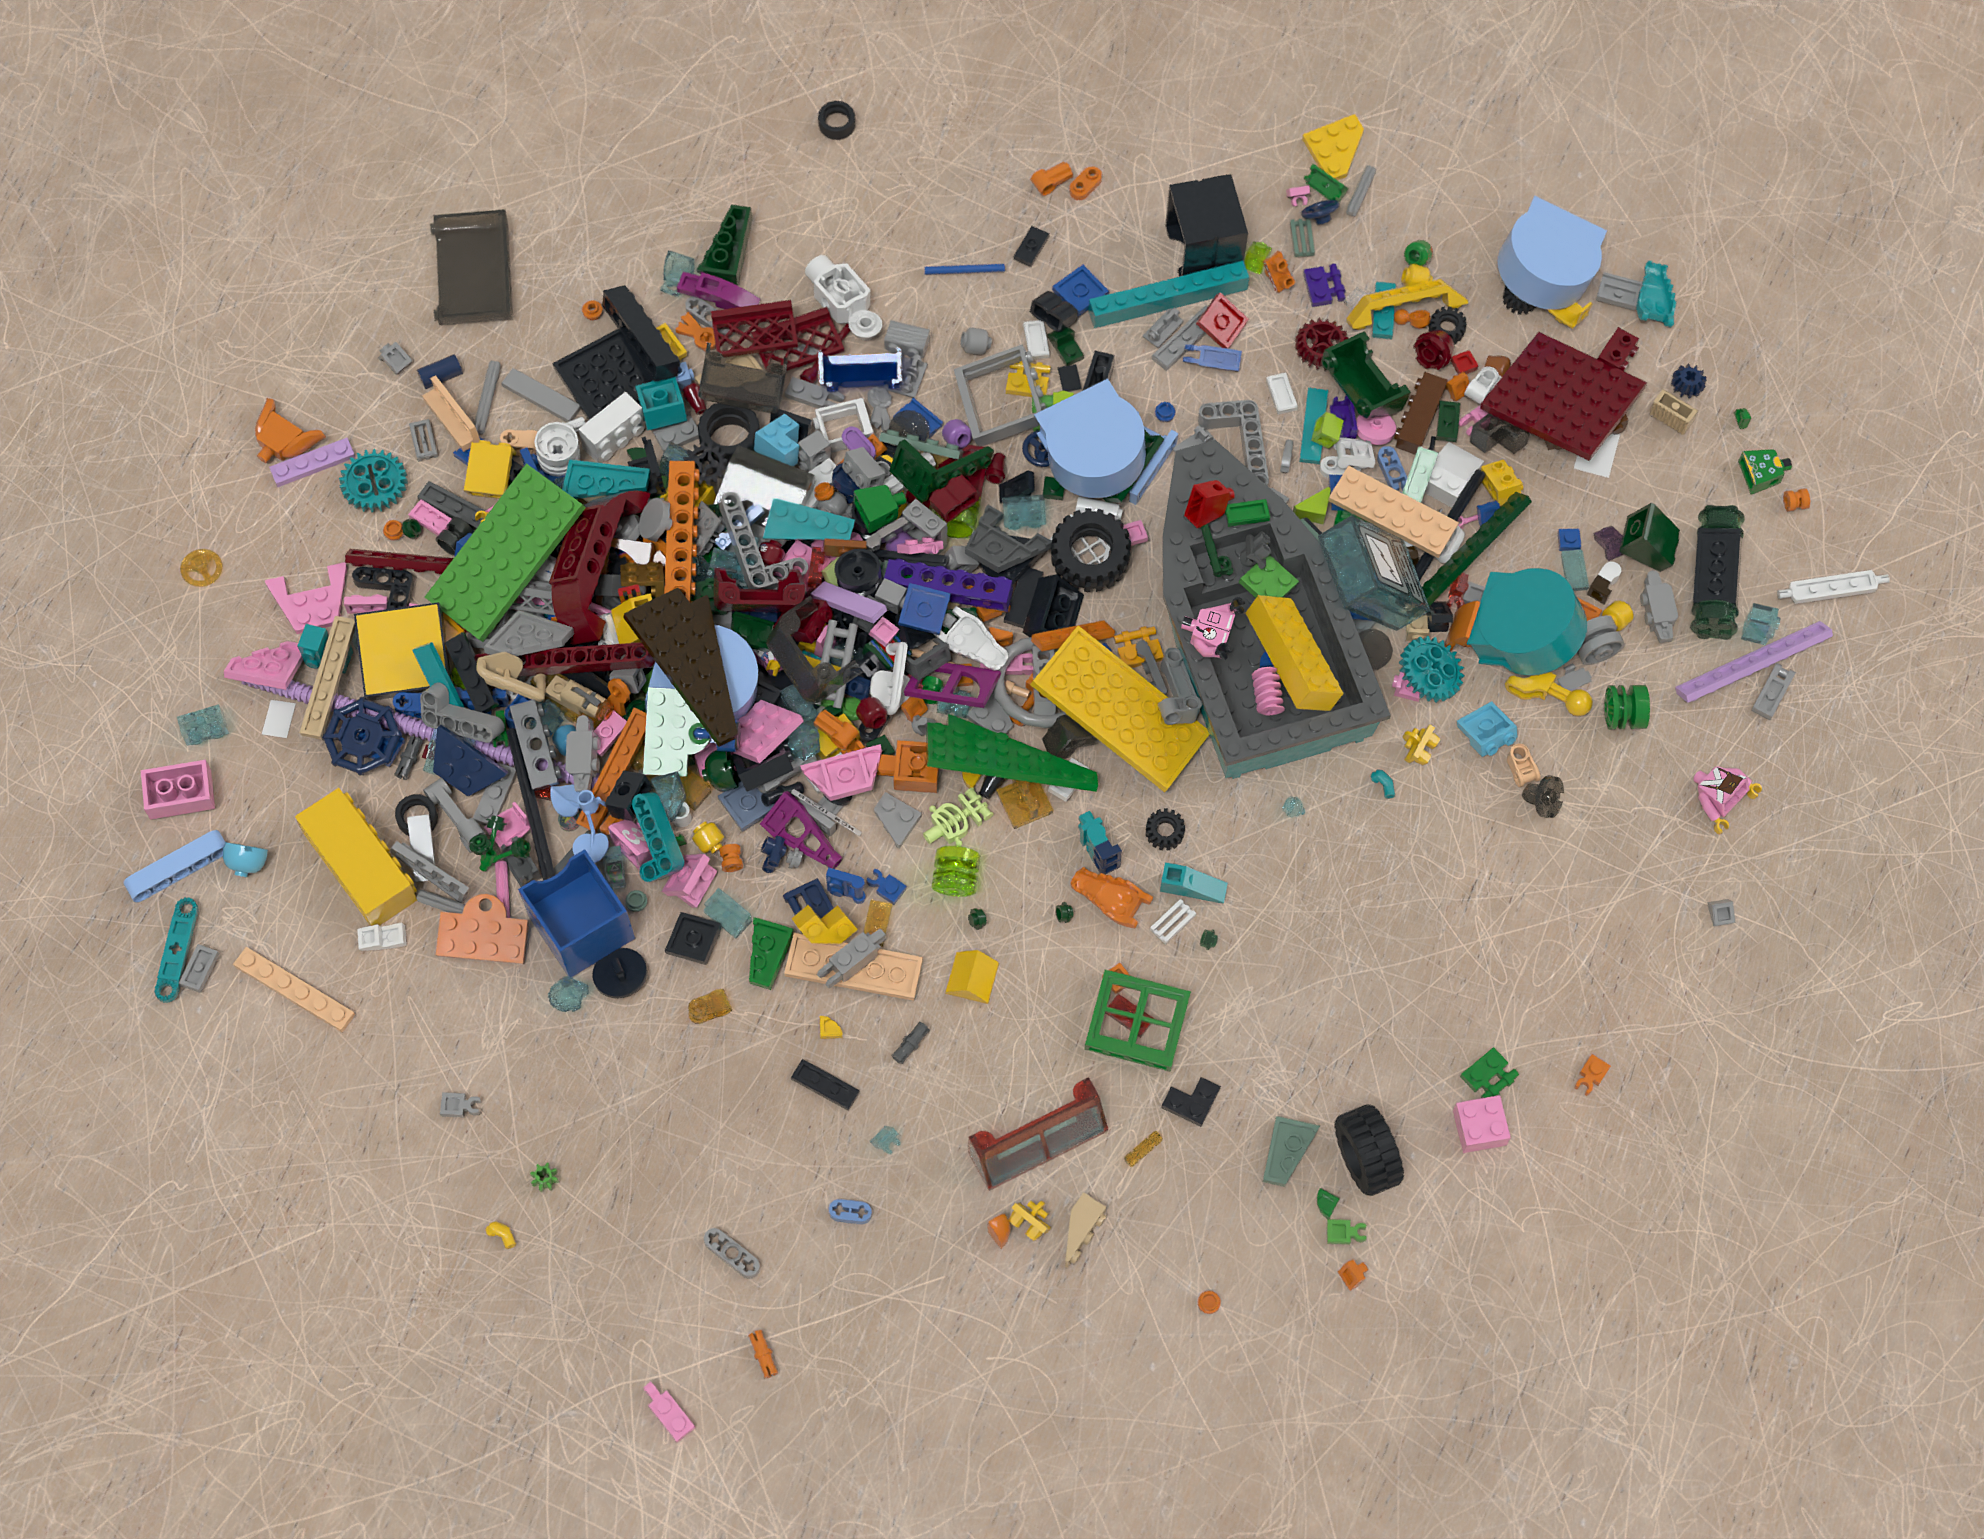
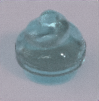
[1282,796,1305,818]

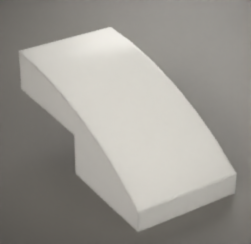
[357,923,407,951]

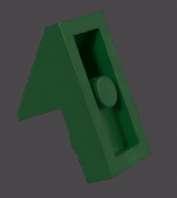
[1047,328,1084,366]

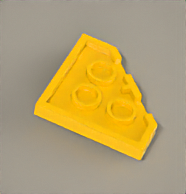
[1302,114,1364,180]

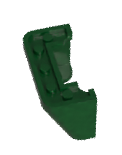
[1321,331,1411,418]

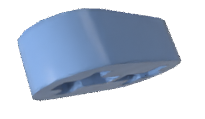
[829,1199,872,1225]

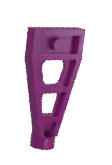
[760,791,843,869]

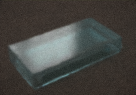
[1561,550,1589,591]

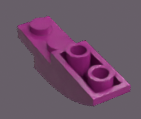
[677,271,760,309]

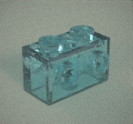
[1002,495,1046,530]
[177,704,229,746]

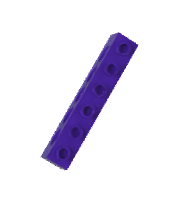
[883,559,1013,612]

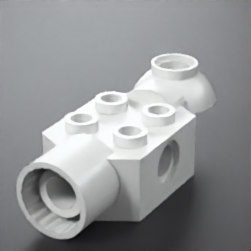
[805,255,882,341]

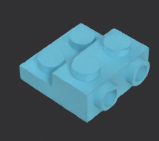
[1457,701,1518,757]

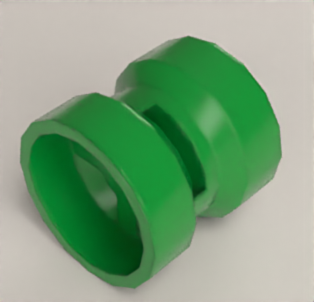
[922,676,944,705]

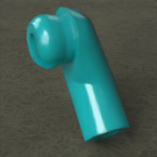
[1371,769,1395,799]

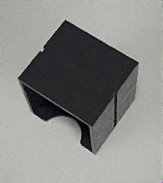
[1165,174,1248,277]

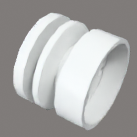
[534,422,581,477]

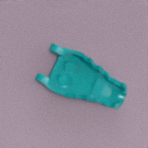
[1636,260,1676,327]

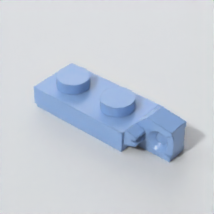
[715,504,765,551]

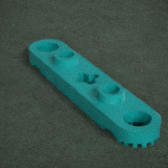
[154,897,198,1003]

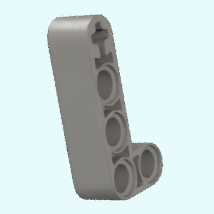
[420,683,505,743]

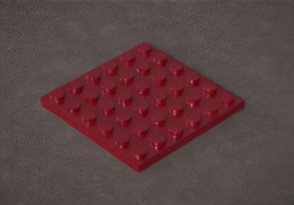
[1480,332,1647,461]

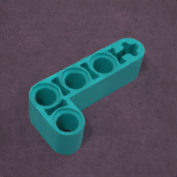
[632,792,684,882]

